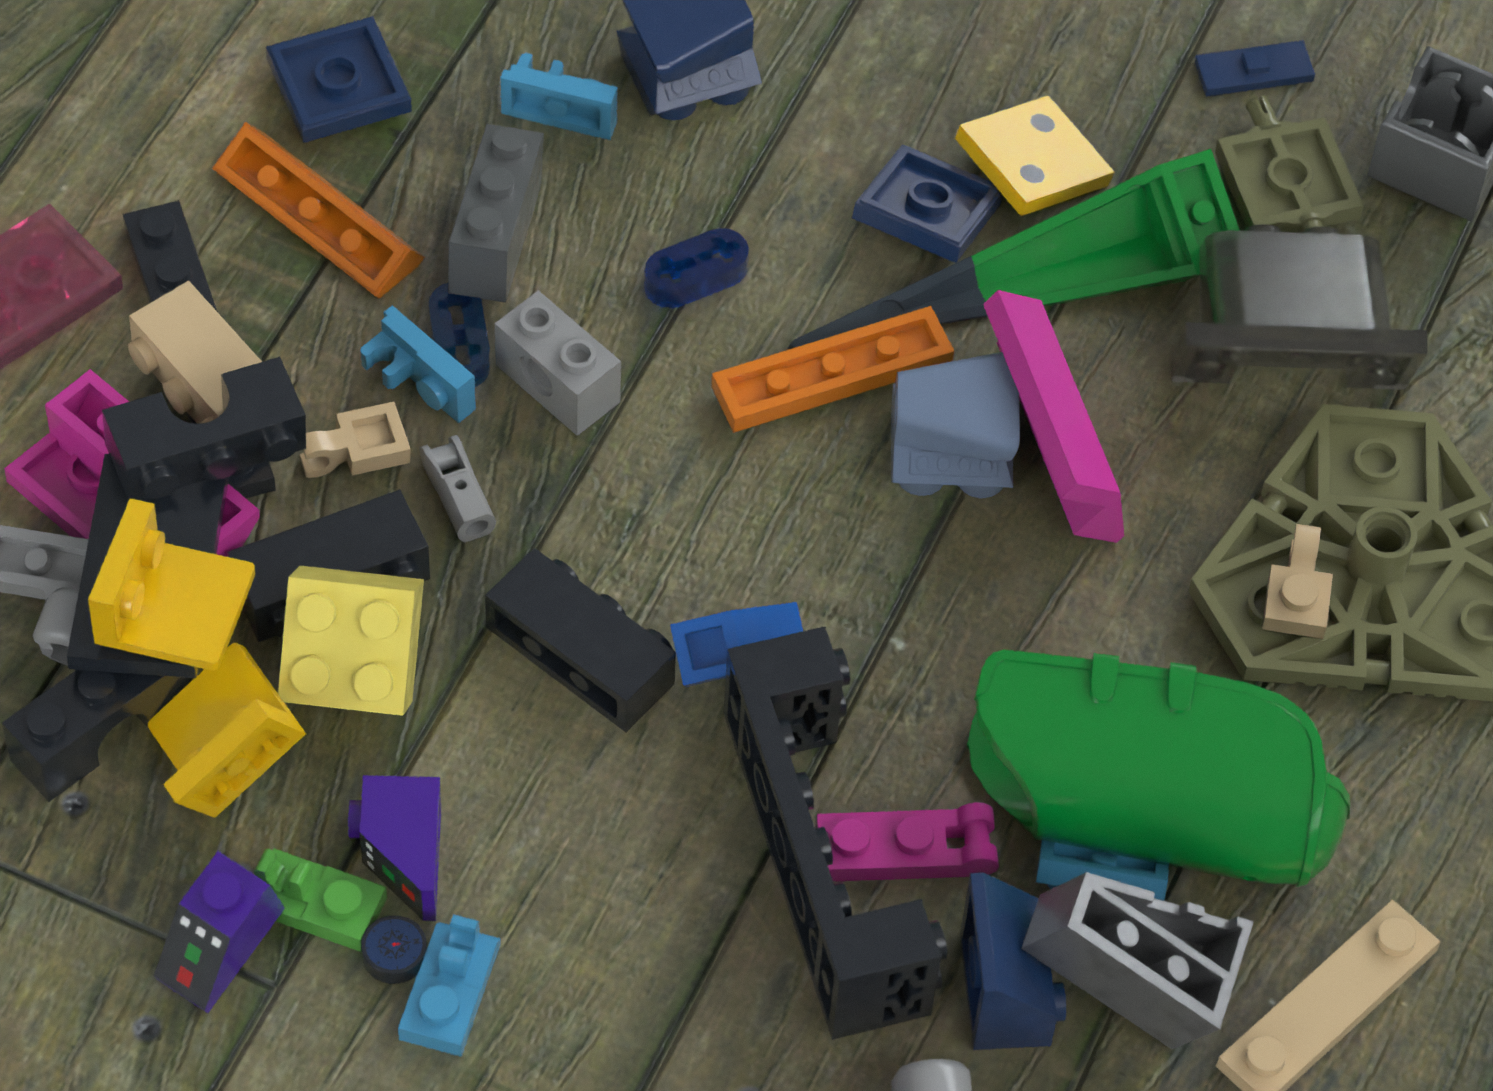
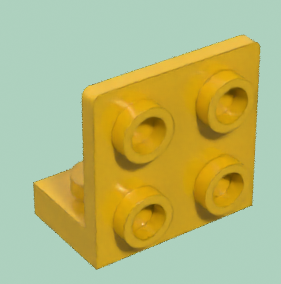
[88,498,255,671]
[148,643,306,818]

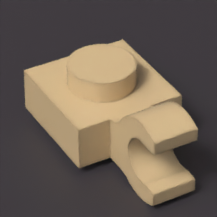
[299,402,411,478]
[1262,524,1333,639]

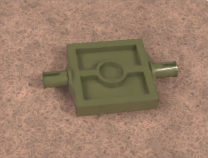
[1215,95,1364,261]

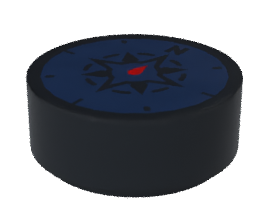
[361,915,427,984]

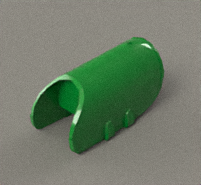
[967,650,1350,887]

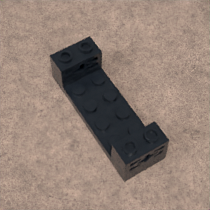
[723,626,947,1040]

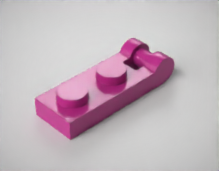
[816,802,999,882]

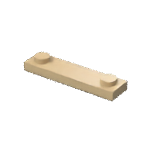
[1216,899,1441,1091]

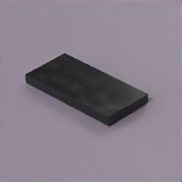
[67,454,229,678]

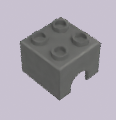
[1367,46,1493,222]

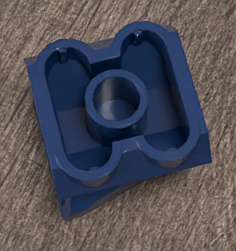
[616,0,762,121]

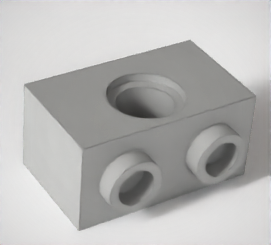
[495,290,621,436]

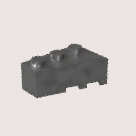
[1021,872,1254,1049]

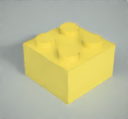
[278,566,424,716]

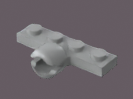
[0,525,89,666]

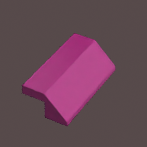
[983,290,1124,543]
[4,369,260,557]

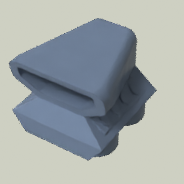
[891,352,1020,498]

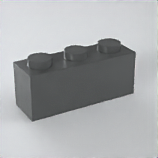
[448,124,544,303]

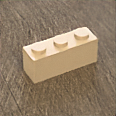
[128,281,262,424]

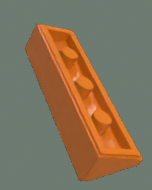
[212,122,425,299]

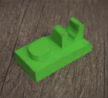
[254,848,387,952]

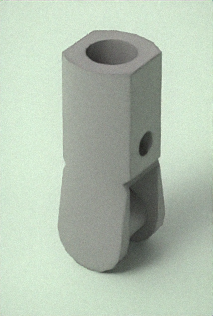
[419,435,496,542]

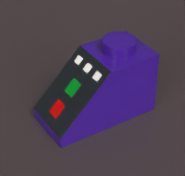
[348,775,442,921]
[154,851,285,1014]

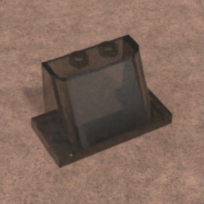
[1171,224,1428,390]

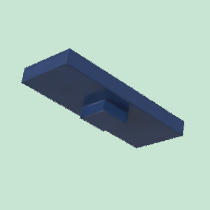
[1194,40,1315,97]

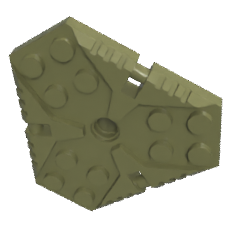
[1188,404,1493,702]

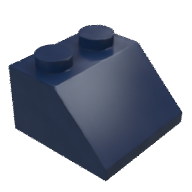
[960,873,1066,1050]

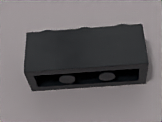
[227,489,430,642]
[485,548,676,732]

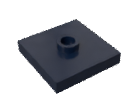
[266,16,412,143]
[852,145,1003,263]

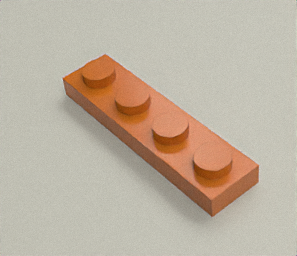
[711,306,954,433]

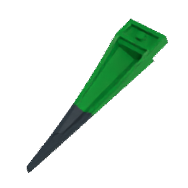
[788,149,1249,349]

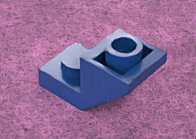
[670,602,804,687]

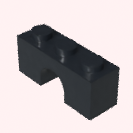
[102,357,306,501]
[2,670,194,802]

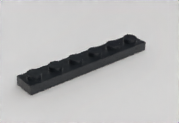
[123,200,276,498]

